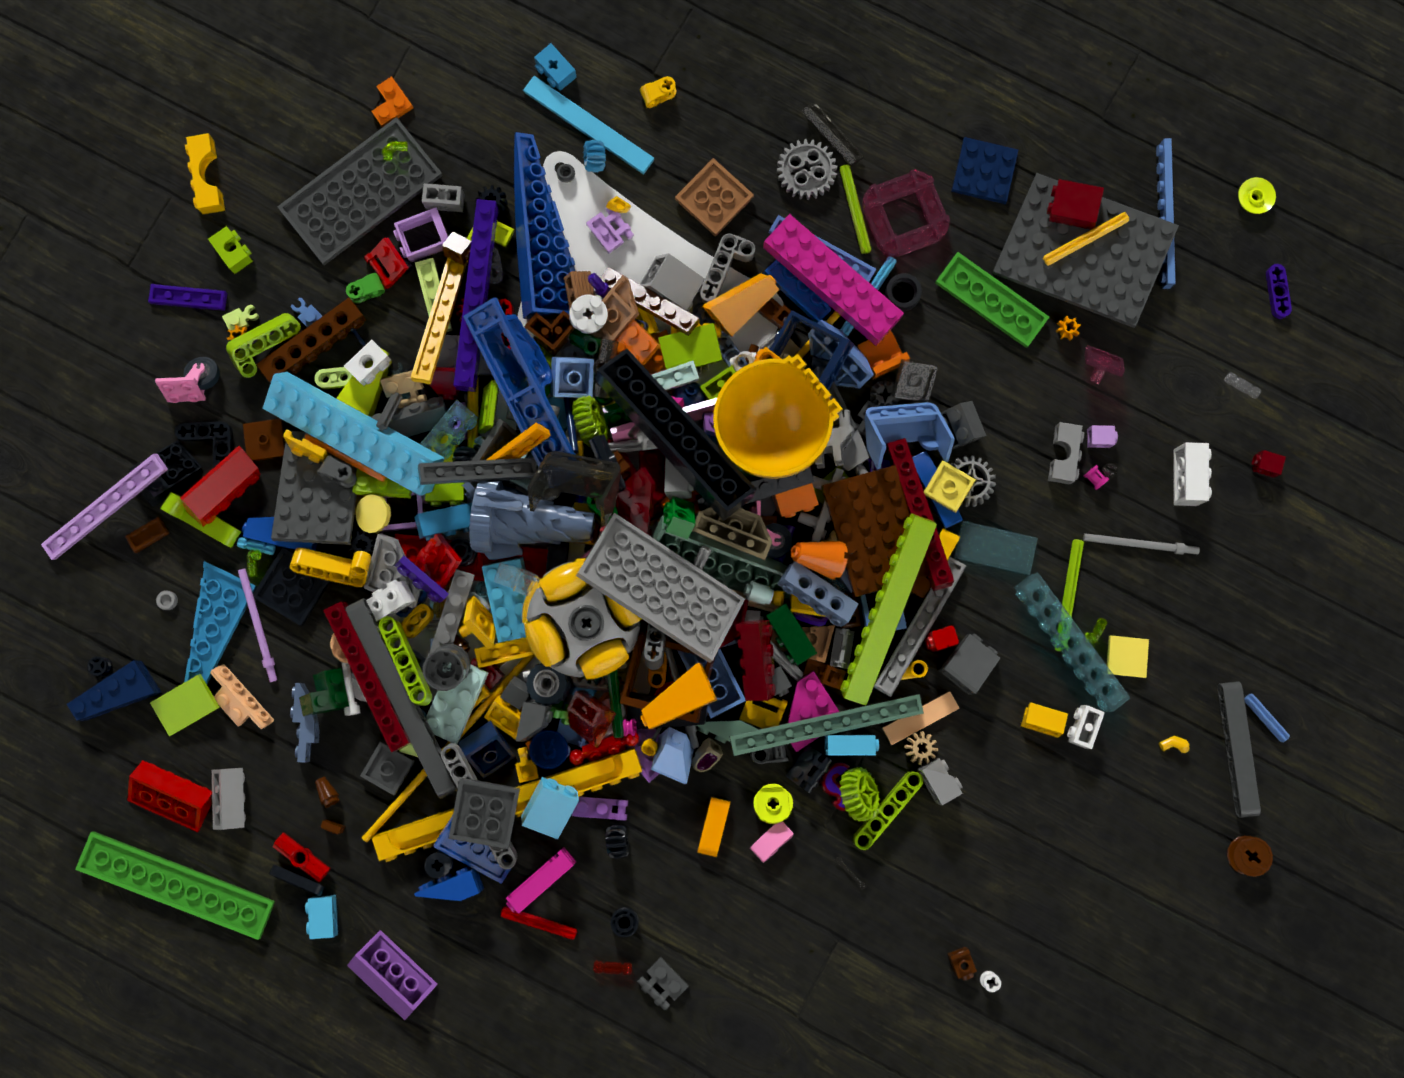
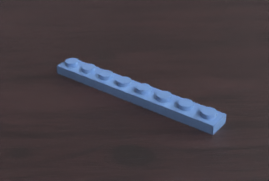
[1156,138,1175,289]

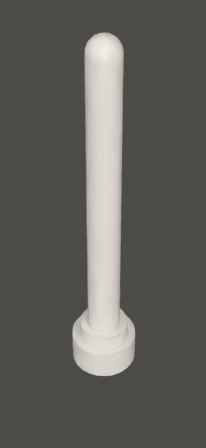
[342,663,361,716]

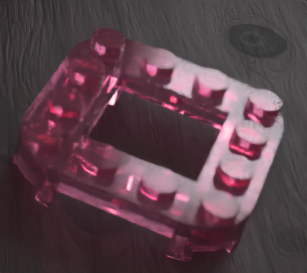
[862,169,950,257]

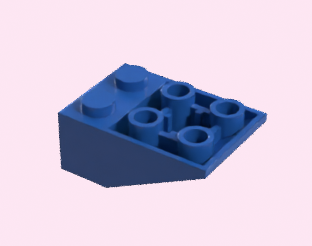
[414,866,484,901]

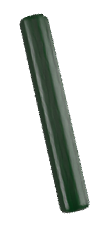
[607,670,624,738]

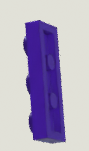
[395,556,449,604]

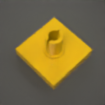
[458,595,496,649]

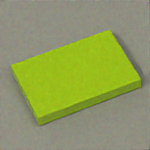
[658,323,723,370]
[150,674,220,736]

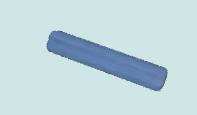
[1244,694,1290,742]

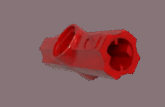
[272,833,331,882]

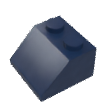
[458,720,516,779]

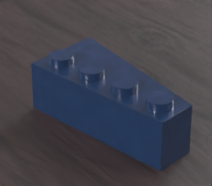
[66,660,162,721]

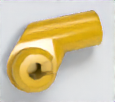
[1159,736,1190,753]

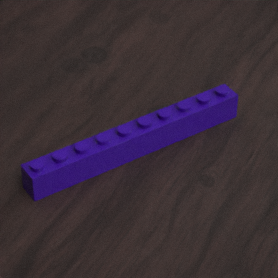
[453,199,499,392]

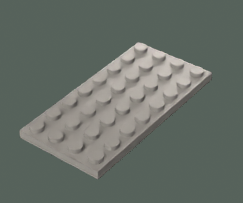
[576,513,745,663]

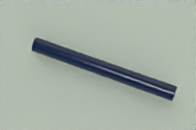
[563,397,579,455]

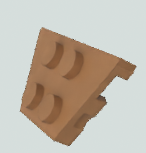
[588,275,639,342]

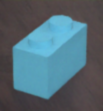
[305,895,338,939]

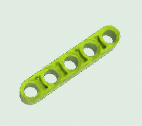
[379,616,432,706]
[853,771,923,850]

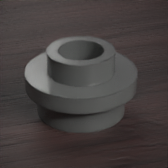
[557,164,575,183]

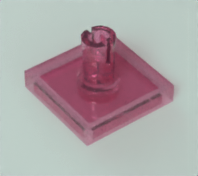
[1085,345,1125,384]

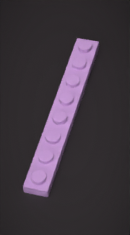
[41,454,168,560]

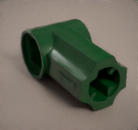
[569,328,608,356]

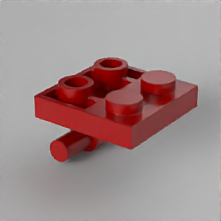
[415,534,462,589]

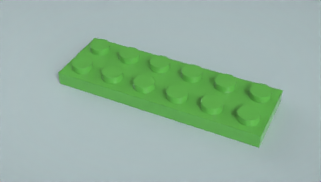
[935,252,1049,348]

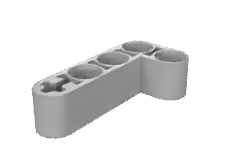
[700,234,755,303]

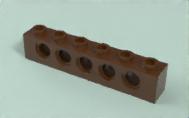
[256,298,366,383]

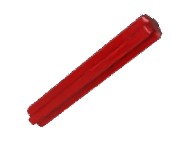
[501,906,577,940]

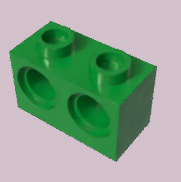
[663,496,696,539]

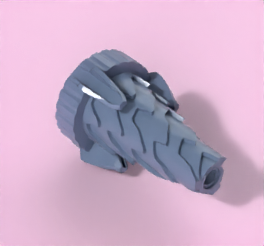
[469,481,595,560]

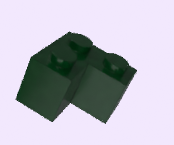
[299,668,349,716]

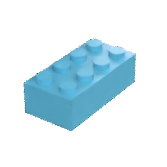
[482,557,530,643]

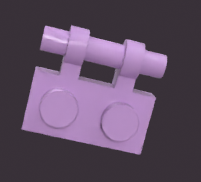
[586,208,634,254]

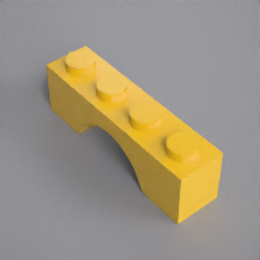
[185,133,225,215]

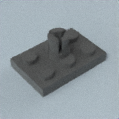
[471,418,520,461]

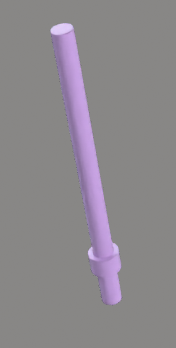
[238,568,277,682]

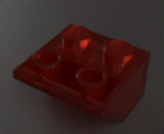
[567,691,616,748]

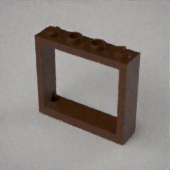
[620,632,715,723]

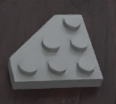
[364,533,421,608]

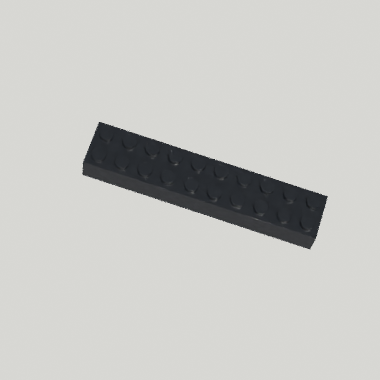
[595,349,757,521]

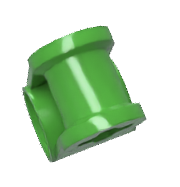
[346,273,385,304]

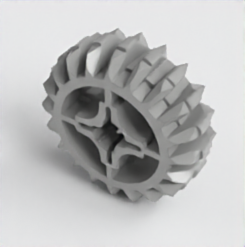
[950,456,996,507]

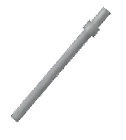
[1083,533,1200,555]

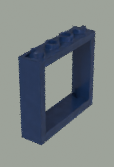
[767,310,854,391]

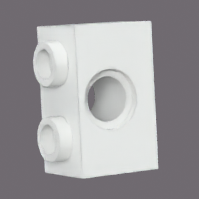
[344,340,391,386]

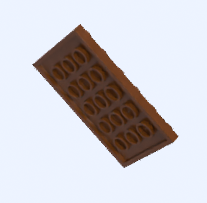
[821,465,928,597]

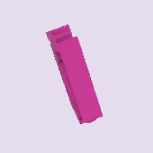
[506,847,577,914]

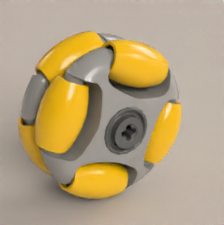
[522,558,642,680]

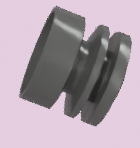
[423,644,471,691]

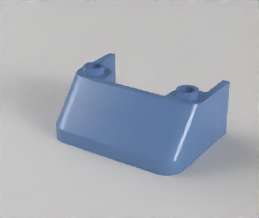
[865,402,955,469]

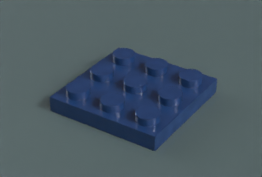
[951,137,1018,204]

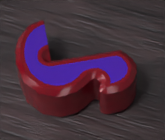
[820,762,850,811]

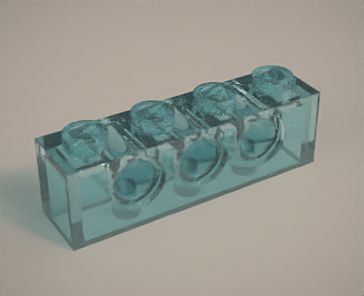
[420,400,479,460]

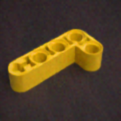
[289,548,371,587]

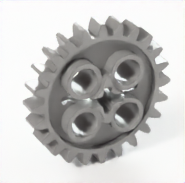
[777,139,837,200]

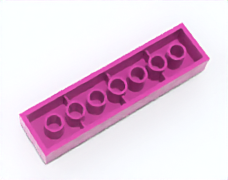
[763,214,904,346]

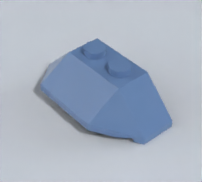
[808,320,874,388]

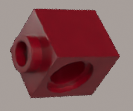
[1252,450,1286,478]

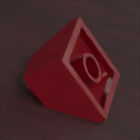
[428,367,460,401]

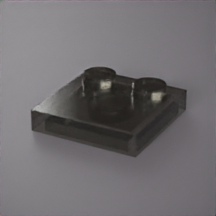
[892,359,938,402]

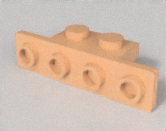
[210,664,274,729]

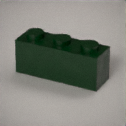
[766,604,817,666]

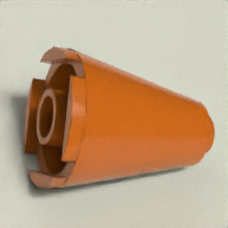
[791,541,848,580]

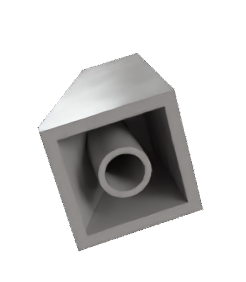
[640,253,705,311]

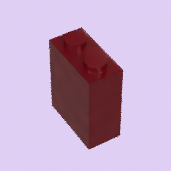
[1047,179,1104,230]

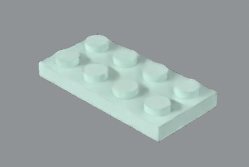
[426,663,489,744]

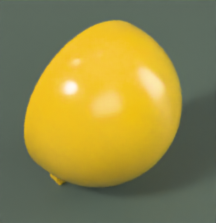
[713,354,843,479]

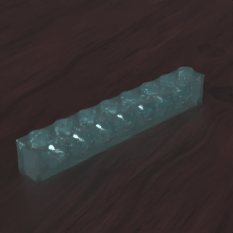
[1014,572,1130,712]

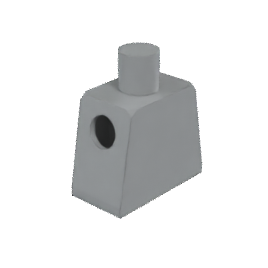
[827,430,870,475]

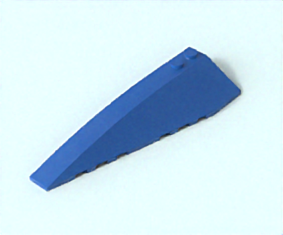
[514,132,584,319]

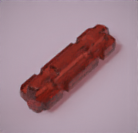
[593,961,632,975]

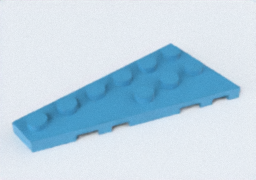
[184,561,258,684]

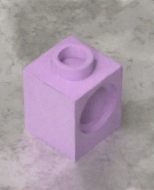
[1087,425,1118,448]

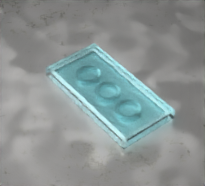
[954,521,1038,576]

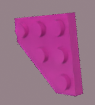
[788,671,839,752]

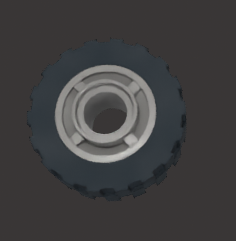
[526,663,572,705]

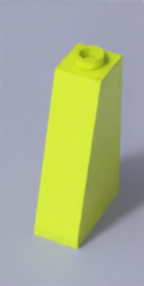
[336,348,392,417]

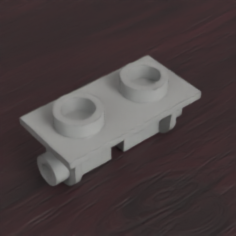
[830,628,855,669]

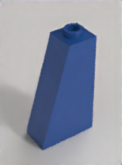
[242,517,318,551]

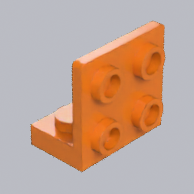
[857,330,910,379]

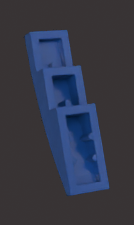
[912,451,963,529]

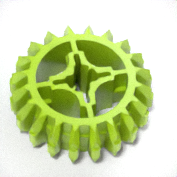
[572,395,608,447]
[839,767,881,821]

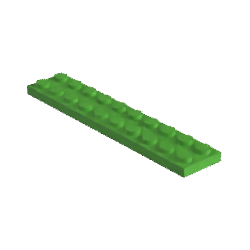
[75,832,275,940]

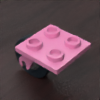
[155,357,220,403]
[749,501,792,558]

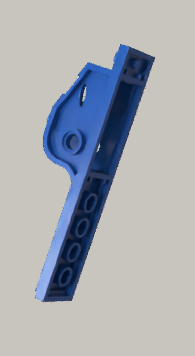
[463,298,584,490]

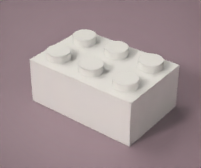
[1174,442,1212,506]

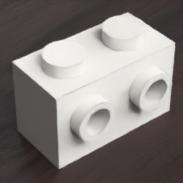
[366,580,416,621]
[1067,705,1105,749]

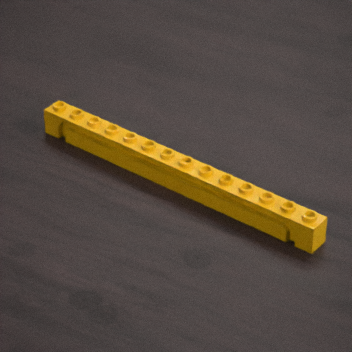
[372,747,642,862]

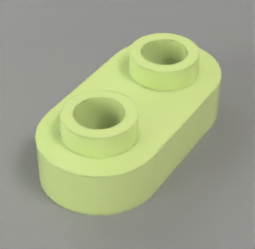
[315,367,352,389]

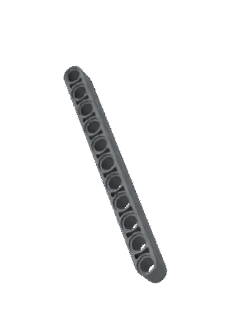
[346,598,458,799]

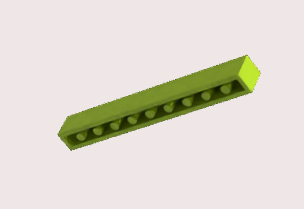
[840,513,937,706]

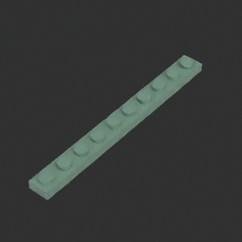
[729,694,924,756]

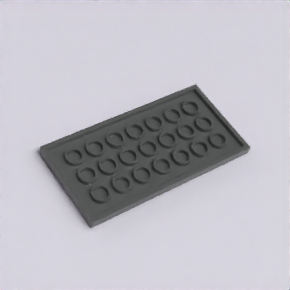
[277,117,443,266]

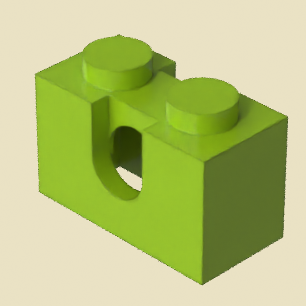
[208,226,253,274]

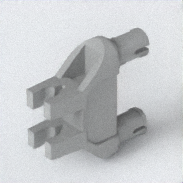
[815,410,855,469]

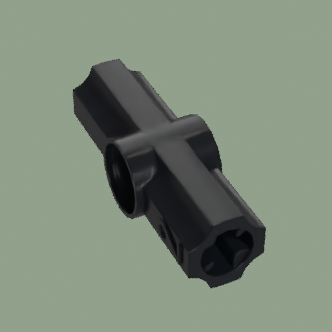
[589,435,626,495]

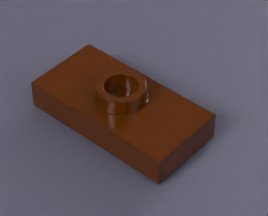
[125,516,170,553]

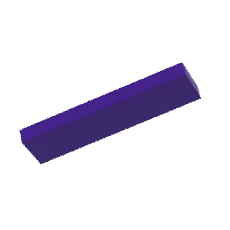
[148,284,227,311]

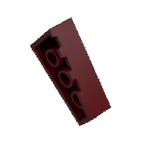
[736,620,776,701]

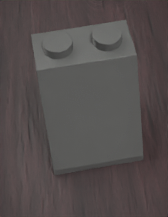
[938,634,1000,695]

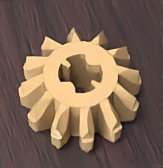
[904,731,938,765]

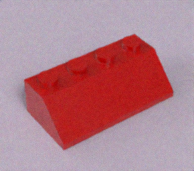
[180,446,260,527]
[127,760,212,832]

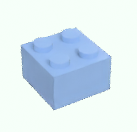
[550,357,594,398]

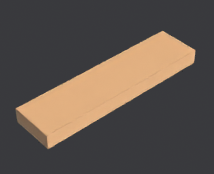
[882,691,960,745]

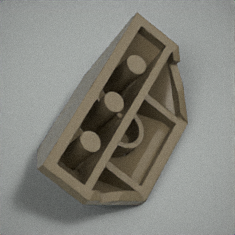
[692,507,772,560]

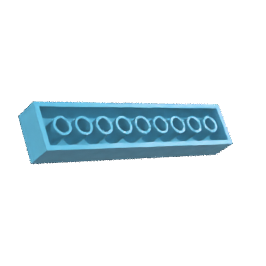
[263,372,444,496]

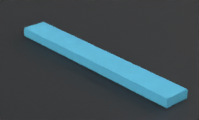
[523,76,654,175]

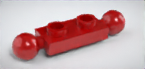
[569,733,639,765]

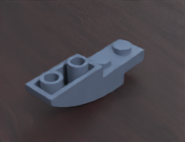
[290,683,319,762]

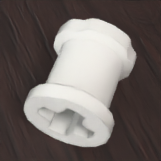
[980,971,1001,992]

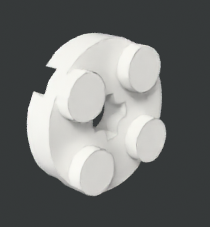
[569,295,608,334]

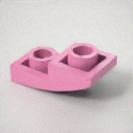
[750,822,794,863]

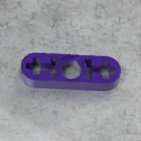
[1266,264,1292,319]

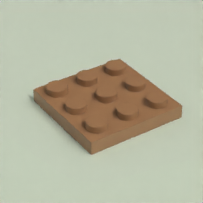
[675,158,754,237]

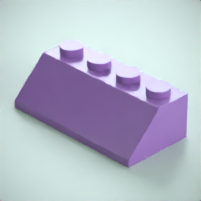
[347,930,437,1020]

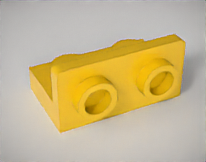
[484,693,522,740]

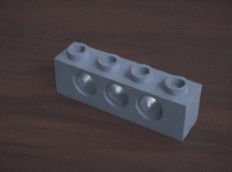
[778,561,858,627]

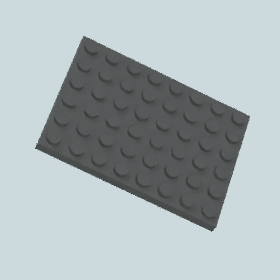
[993,173,1179,328]

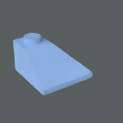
[651,727,694,784]

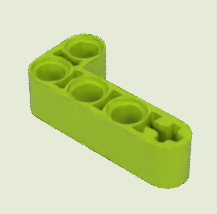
[226,313,301,378]
[160,492,242,548]

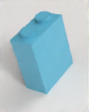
[824,735,879,755]
[521,777,579,839]

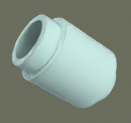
[743,581,774,605]

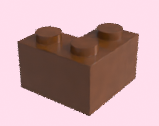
[524,310,575,357]

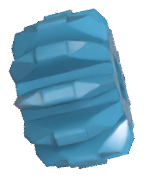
[583,140,606,173]

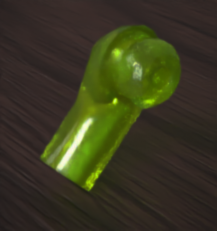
[381,141,408,161]
[247,550,261,577]
[1085,618,1107,644]

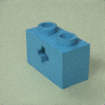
[534,43,577,91]

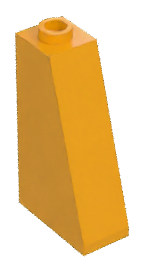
[702,273,779,337]
[641,663,717,729]

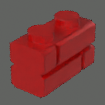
[924,625,959,652]

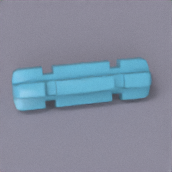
[237,537,276,555]

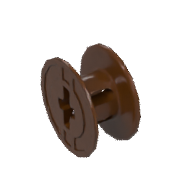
[1227,835,1273,877]

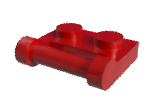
[364,238,409,289]

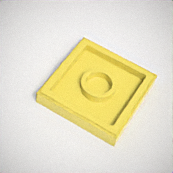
[924,460,976,513]
[1106,635,1149,678]

